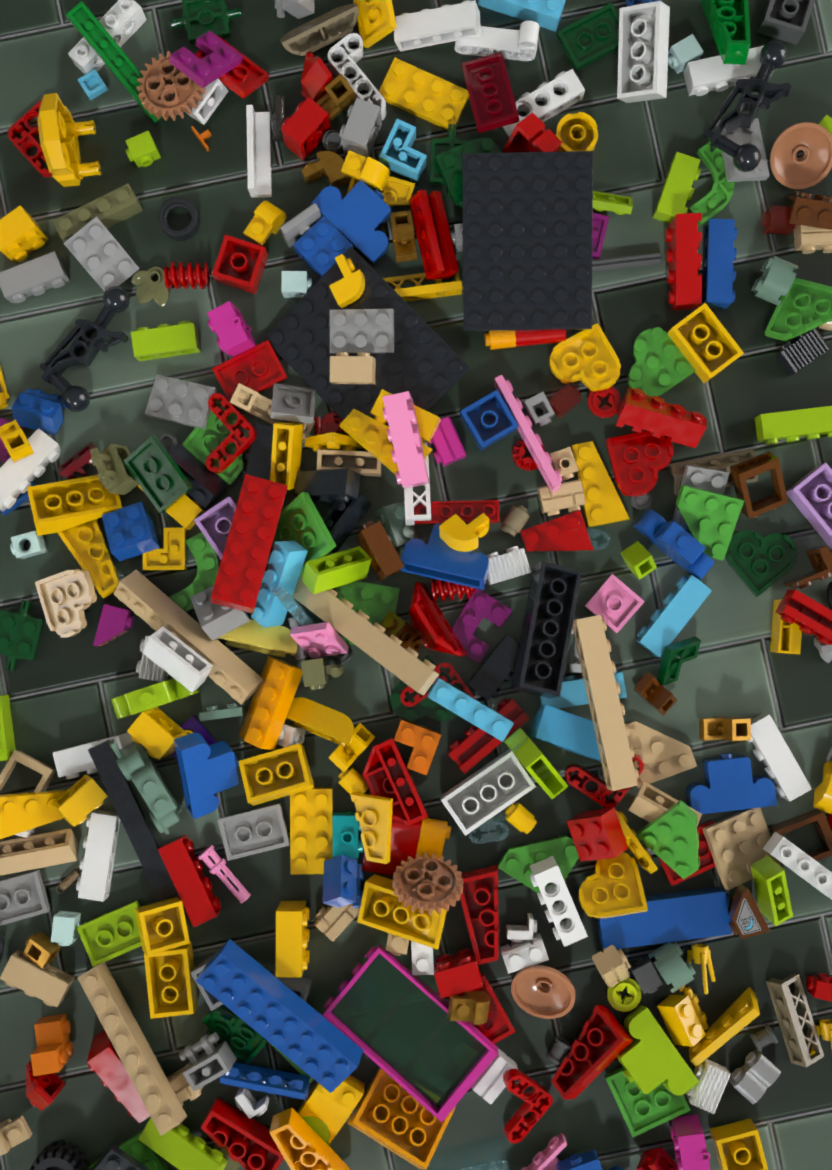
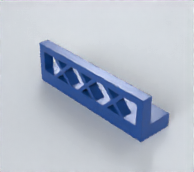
[220,1062,311,1100]

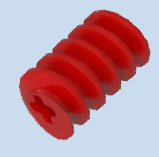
[164,261,210,289]
[431,578,475,602]

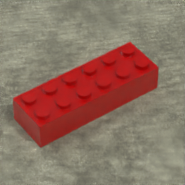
[211,474,288,614]

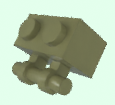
[90,443,138,495]
[301,657,344,690]

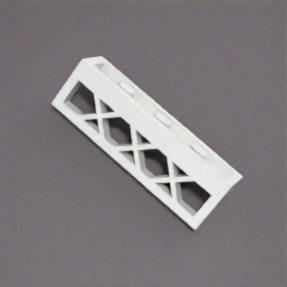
[246,105,272,198]
[404,441,431,525]

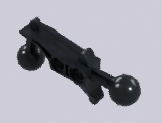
[704,40,791,172]
[40,286,130,412]

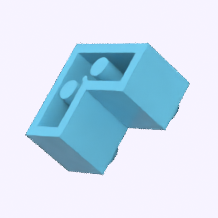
[379,119,427,184]

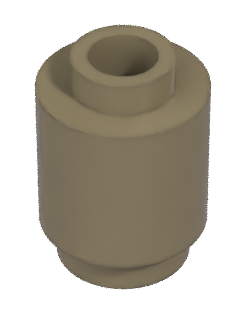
[500,504,530,537]

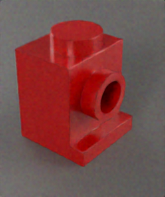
[806,973,832,1002]

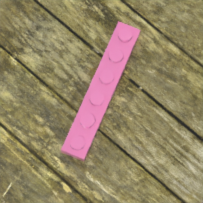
[494,375,562,493]

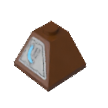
[728,884,770,939]

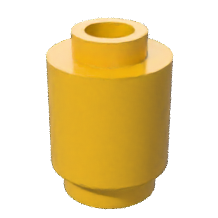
[338,767,368,794]
[505,803,537,834]

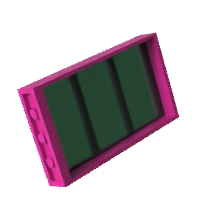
[322,944,498,1122]

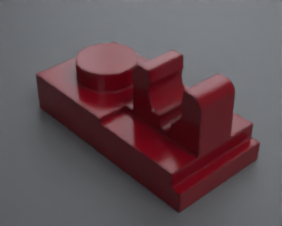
[59,441,97,480]

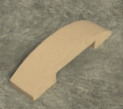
[230,383,315,440]

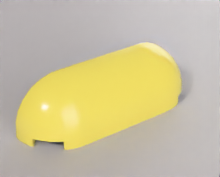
[217,619,297,657]

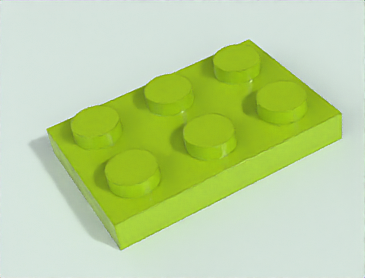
[76,900,142,967]

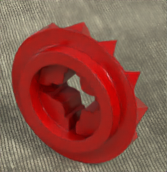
[587,386,621,418]
[512,439,546,471]

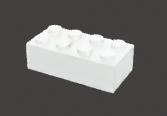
[617,1,670,103]
[440,748,536,836]

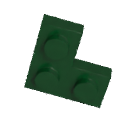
[657,636,701,686]

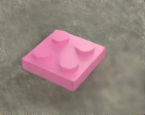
[584,574,645,633]
[290,622,349,658]

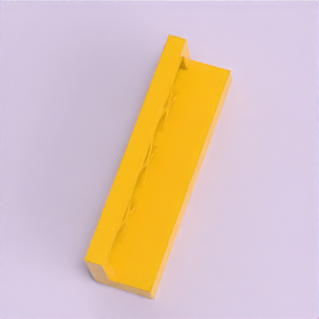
[383,268,462,302]

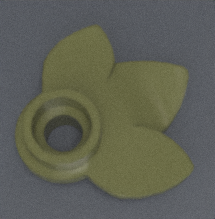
[131,267,169,307]

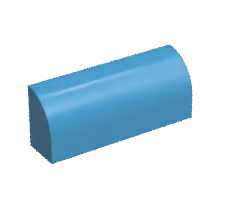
[528,705,601,762]

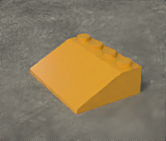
[348,1068,456,1169]

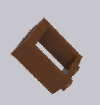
[730,451,788,519]
[356,521,405,582]
[770,809,832,871]

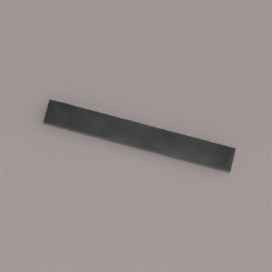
[88,740,178,902]

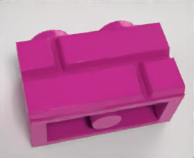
[428,416,466,467]

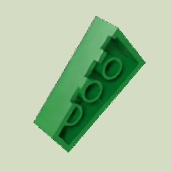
[700,0,751,65]

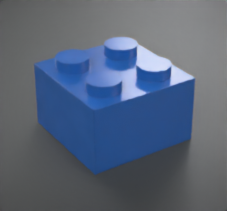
[293,216,354,278]
[459,390,519,451]
[102,502,160,561]

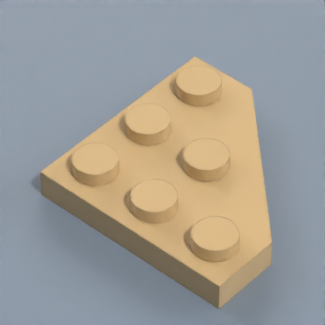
[626,720,697,788]

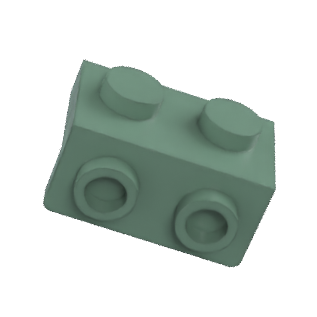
[375,501,418,548]

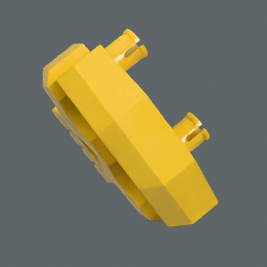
[37,93,101,187]

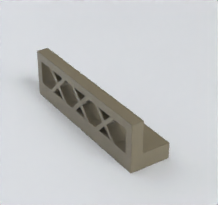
[670,449,758,496]
[766,973,824,1068]

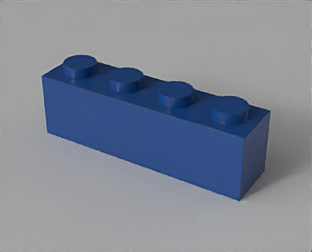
[702,218,737,309]

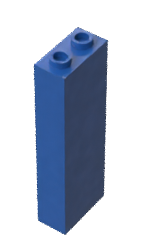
[597,886,731,950]

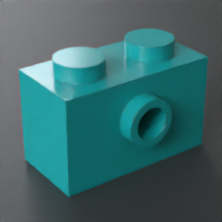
[333,812,363,859]

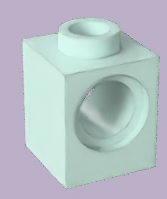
[668,34,704,74]
[281,271,313,298]
[10,531,47,559]
[51,911,81,946]

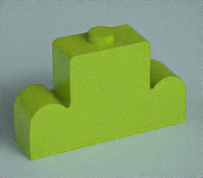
[111,679,200,720]
[504,728,568,800]
[617,1005,699,1096]

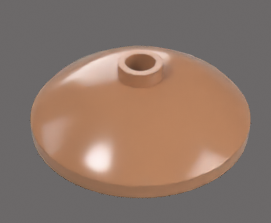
[769,122,832,189]
[511,965,576,1019]

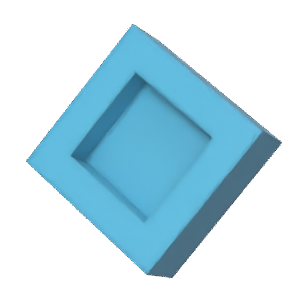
[77,69,108,101]

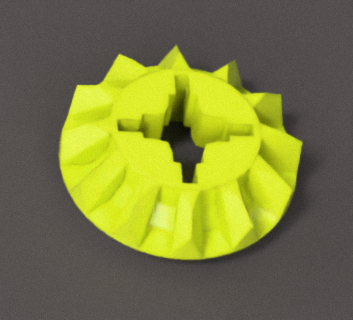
[607,977,641,1012]

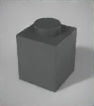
[630,955,663,994]

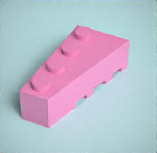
[383,391,430,489]

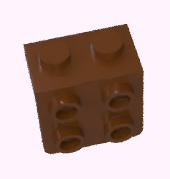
[787,191,832,230]
[784,546,832,589]
[380,610,423,652]

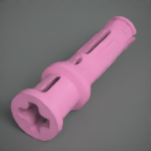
[197,845,251,904]

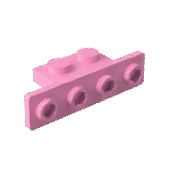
[521,1133,567,1170]

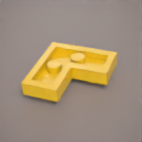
[305,432,364,452]
[143,527,187,570]

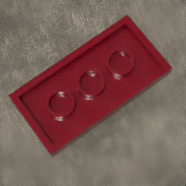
[461,52,520,133]

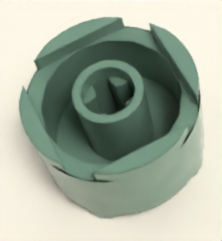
[751,256,798,306]
[648,942,696,993]

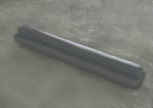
[592,251,662,272]

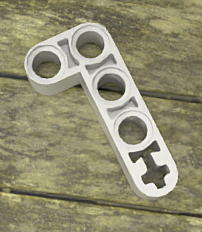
[454,21,540,61]
[328,33,386,120]

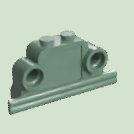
[109,739,182,835]

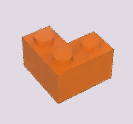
[394,718,441,775]
[30,1013,74,1076]

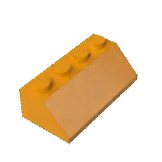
[239,655,302,750]

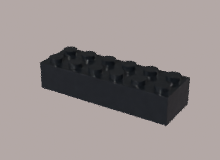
[511,561,582,699]

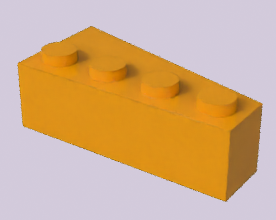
[269,1108,351,1170]

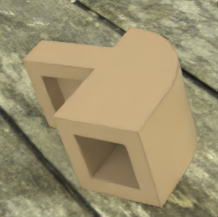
[0,1115,32,1156]

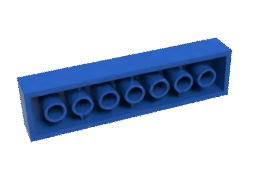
[196,939,363,1093]

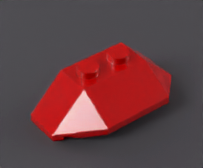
[409,581,467,657]
[363,738,428,826]

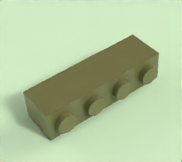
[53,184,143,242]

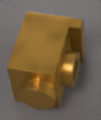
[23,931,62,969]

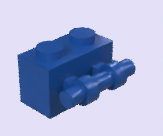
[12,388,66,435]
[323,855,364,908]

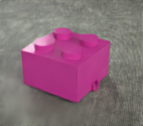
[207,301,256,357]
[670,1114,710,1170]

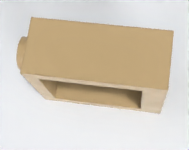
[0,750,57,792]

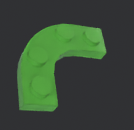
[687,141,735,227]
[169,532,220,613]

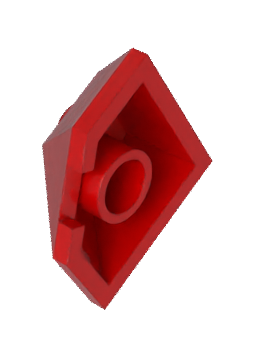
[301,51,333,102]
[26,1060,66,1111]

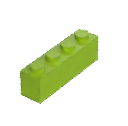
[755,406,832,445]
[138,1118,228,1170]

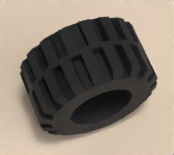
[30,1140,89,1170]

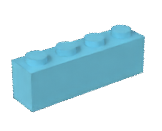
[478,0,566,32]
[251,541,308,628]
[636,575,712,657]
[538,670,627,709]
[427,677,514,742]

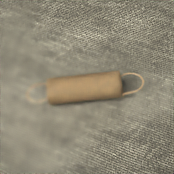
[56,866,82,894]

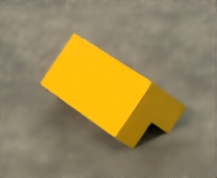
[770,599,802,654]

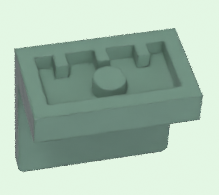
[199,676,246,721]

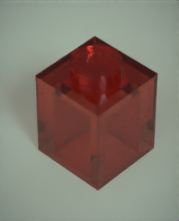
[761,206,796,235]
[548,384,582,419]

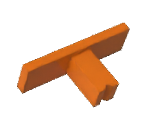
[191,126,211,152]

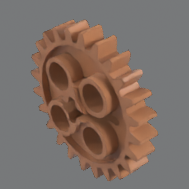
[137,51,205,121]
[392,852,463,915]

